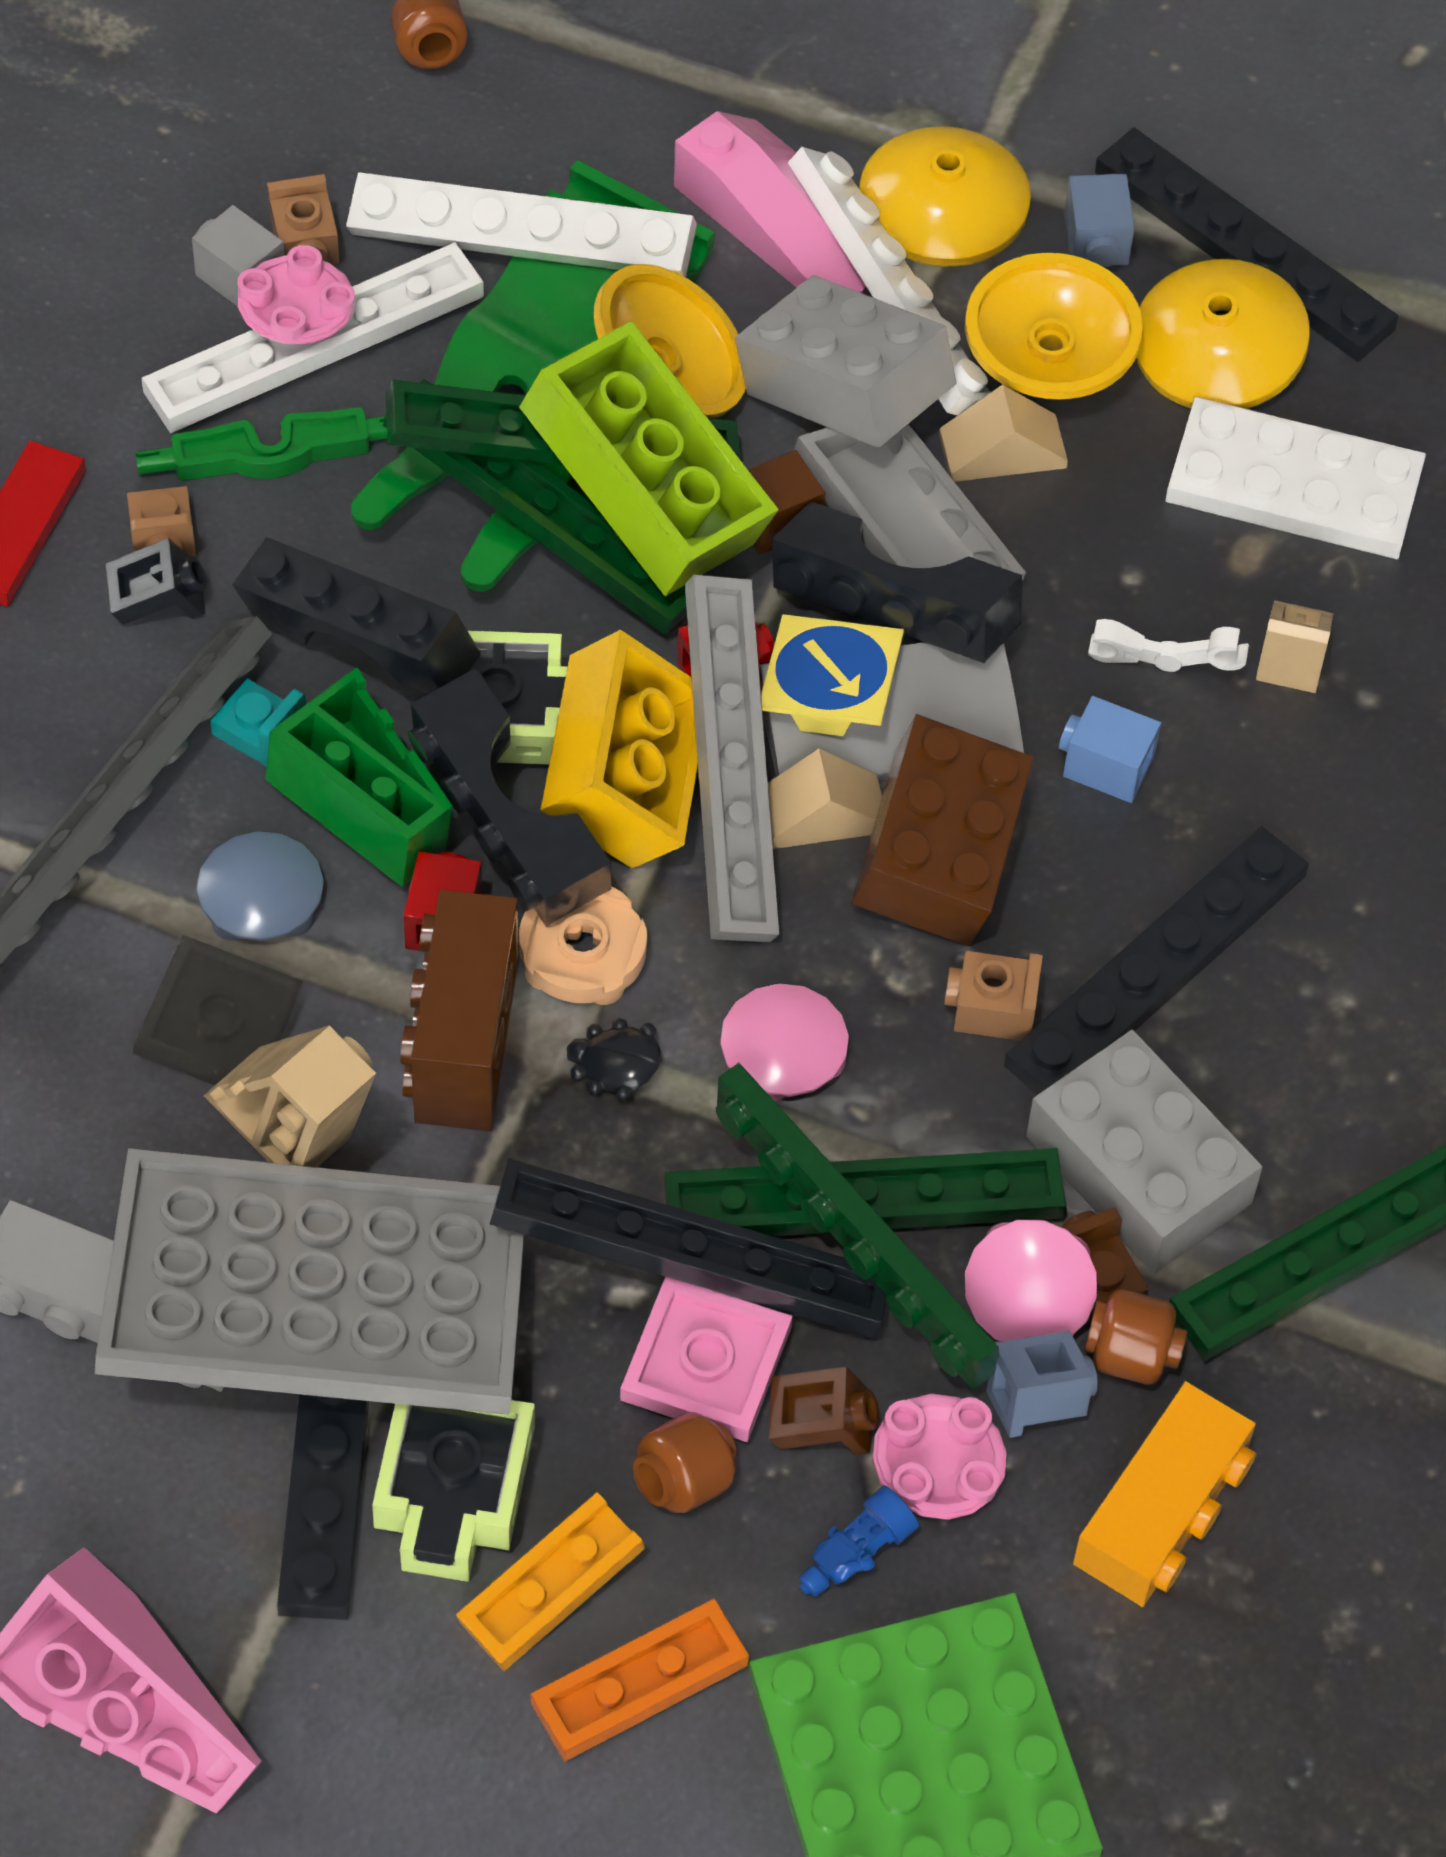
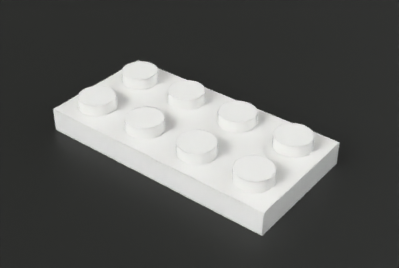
[1165,397,1426,559]

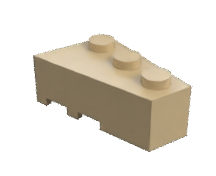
[203,1025,376,1167]

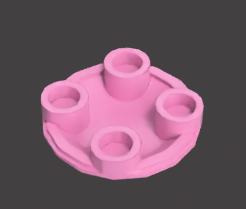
[238,245,355,344]
[720,983,849,1102]
[965,1220,1097,1342]
[872,1394,1007,1520]

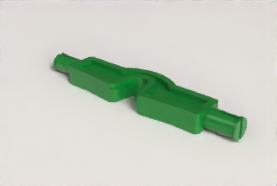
[135,407,388,481]

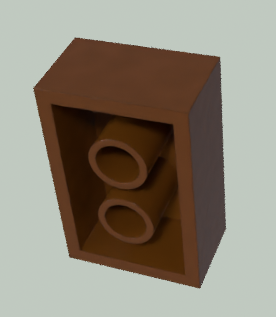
[851,714,1033,946]
[400,890,519,1132]

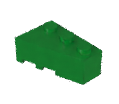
[265,667,452,888]

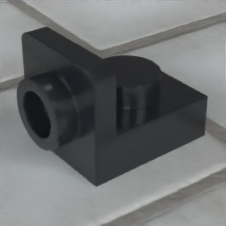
[105,538,207,625]

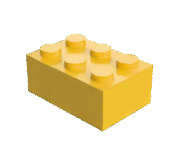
[541,630,698,869]

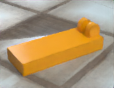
[456,1492,645,1672]

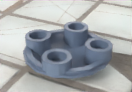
[197,831,324,941]

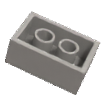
[735,275,957,448]
[1026,1029,1263,1274]

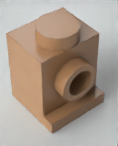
[267,174,340,266]
[944,951,1043,1041]

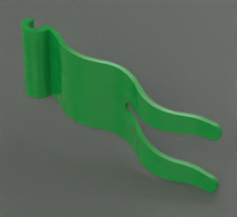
[351,160,715,592]

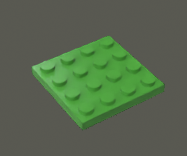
[748,1593,1103,1857]

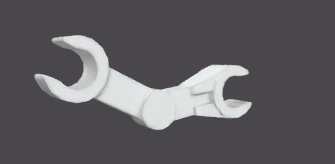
[1088,619,1249,672]

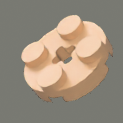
[519,887,647,1005]

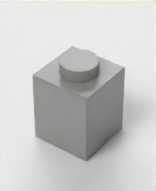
[192,205,285,307]

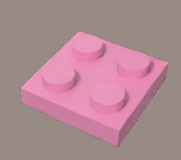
[620,1277,793,1443]

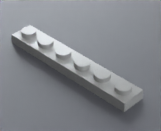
[685,575,779,942]

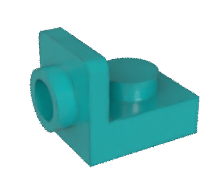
[210,678,307,766]

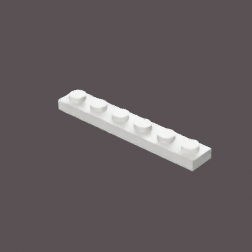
[788,147,990,415]
[346,172,697,277]
[142,242,484,434]

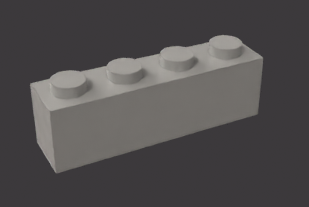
[0,1200,224,1392]

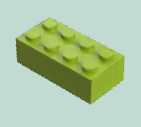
[519,321,779,596]

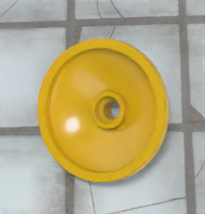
[859,127,1031,266]
[965,253,1143,399]
[1136,259,1309,409]
[594,264,746,419]

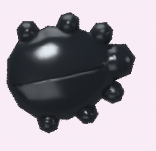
[566,1018,661,1101]

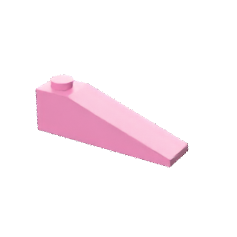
[674,111,870,295]
[0,1547,262,1814]

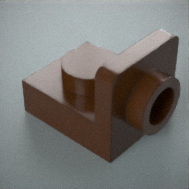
[1061,1207,1149,1325]
[768,1366,879,1455]

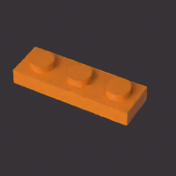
[531,1598,749,1762]

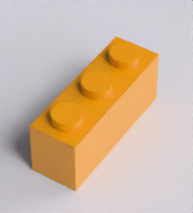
[1073,1381,1257,1607]

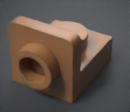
[127,486,196,557]

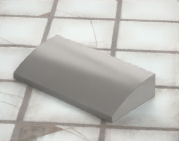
[793,424,1026,581]
[759,642,1024,781]

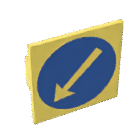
[761,614,904,737]

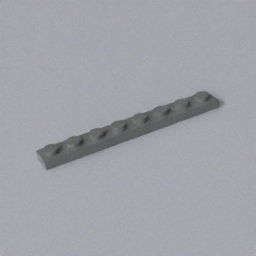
[0,616,272,977]

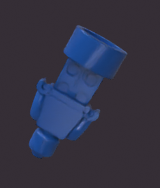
[799,1485,920,1597]

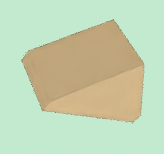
[939,384,1068,482]
[1256,600,1334,693]
[768,749,882,849]

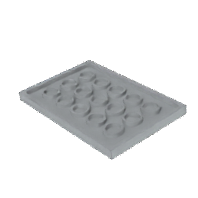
[95,1148,524,1415]

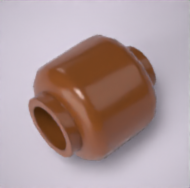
[390,0,468,69]
[1084,1289,1187,1385]
[633,1412,736,1513]

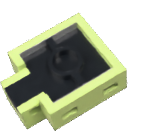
[468,631,568,764]
[372,1400,535,1582]

